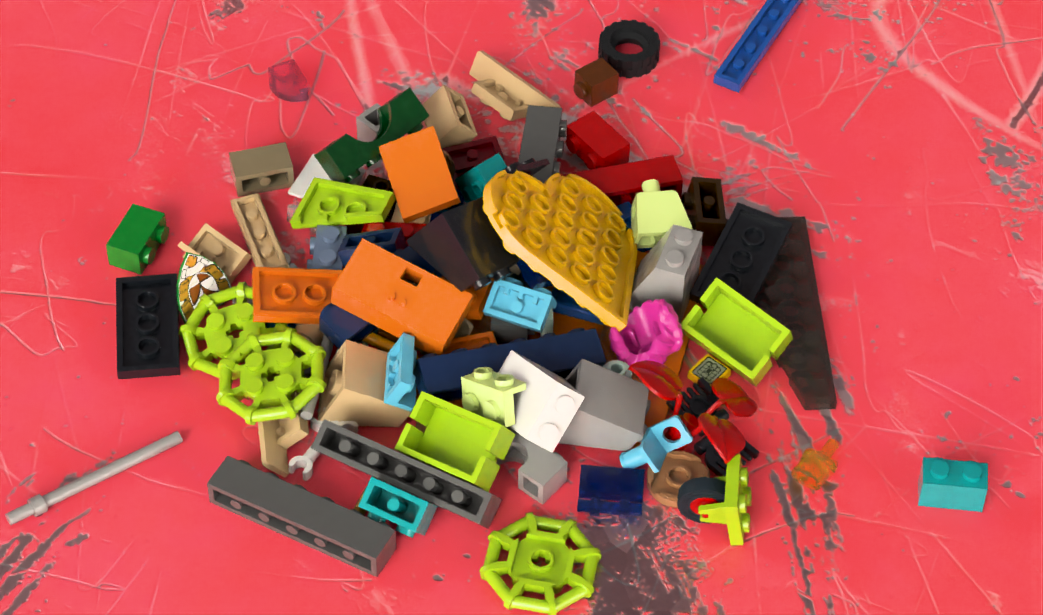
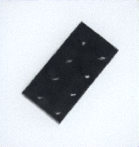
[689,202,793,304]
[116,274,180,380]

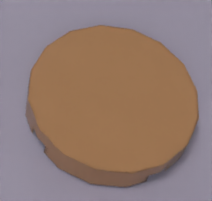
[647,451,710,508]

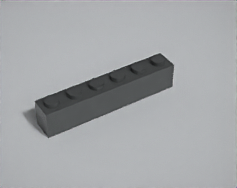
[311,419,502,529]
[207,456,396,577]

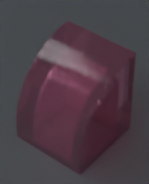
[268,59,309,102]

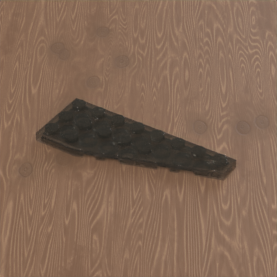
[726,216,837,410]

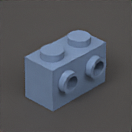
[307,225,348,270]

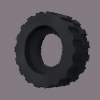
[598,20,660,78]

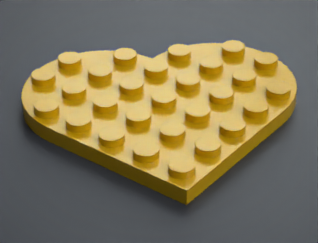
[482,170,637,332]

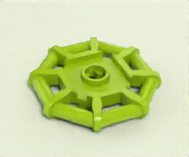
[179,282,289,383]
[216,327,326,425]
[479,512,602,615]

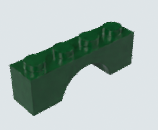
[314,87,429,183]

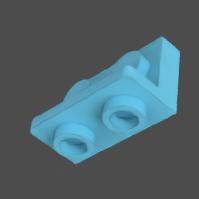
[483,277,557,333]
[384,332,417,412]

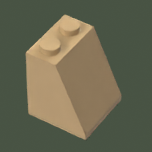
[318,339,416,427]

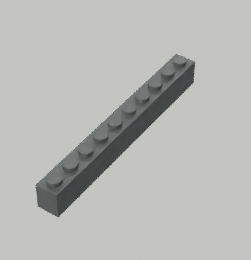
[491,105,567,345]

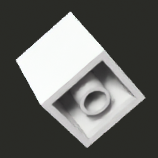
[498,350,585,453]

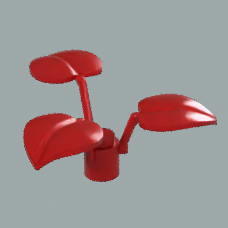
[627,360,758,464]

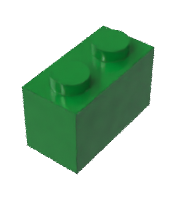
[106,204,169,274]

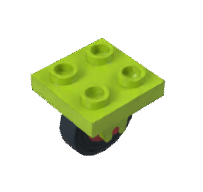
[677,454,752,546]

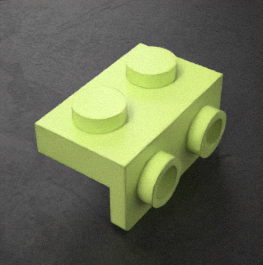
[461,367,526,428]

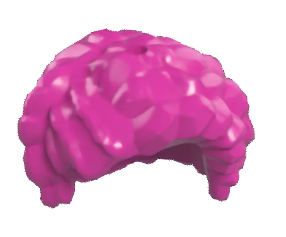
[609,299,683,366]

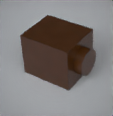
[573,57,619,107]

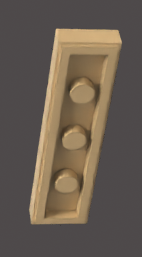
[230,193,289,268]

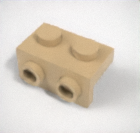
[177,223,252,284]

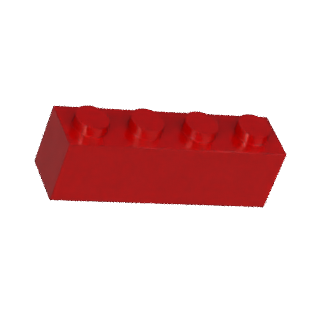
[561,155,683,206]

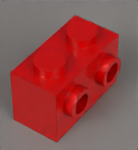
[566,111,630,170]

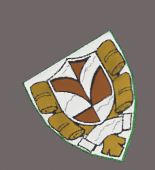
[177,252,232,324]

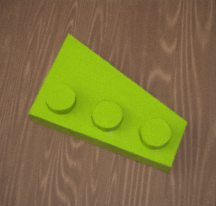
[290,177,396,229]

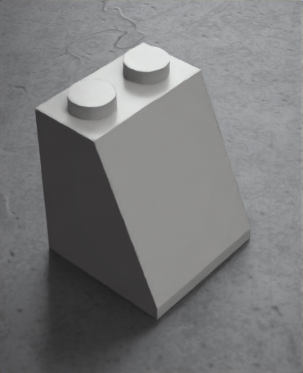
[629,225,703,323]
[558,359,651,451]

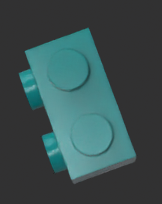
[455,153,507,203]
[918,457,988,512]
[358,477,438,538]

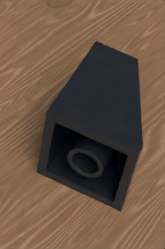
[406,197,520,292]

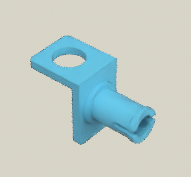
[619,415,693,473]

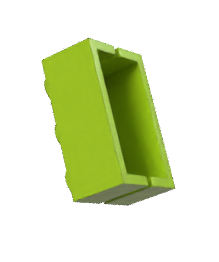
[681,277,793,387]
[394,391,516,492]

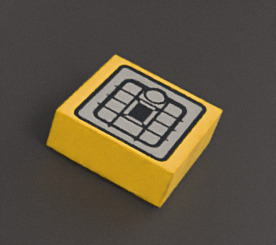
[687,354,731,386]

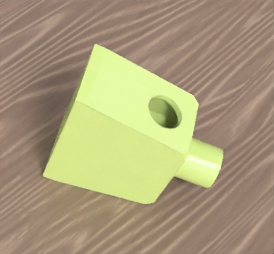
[631,179,693,249]

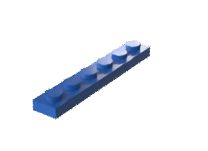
[713,0,803,93]

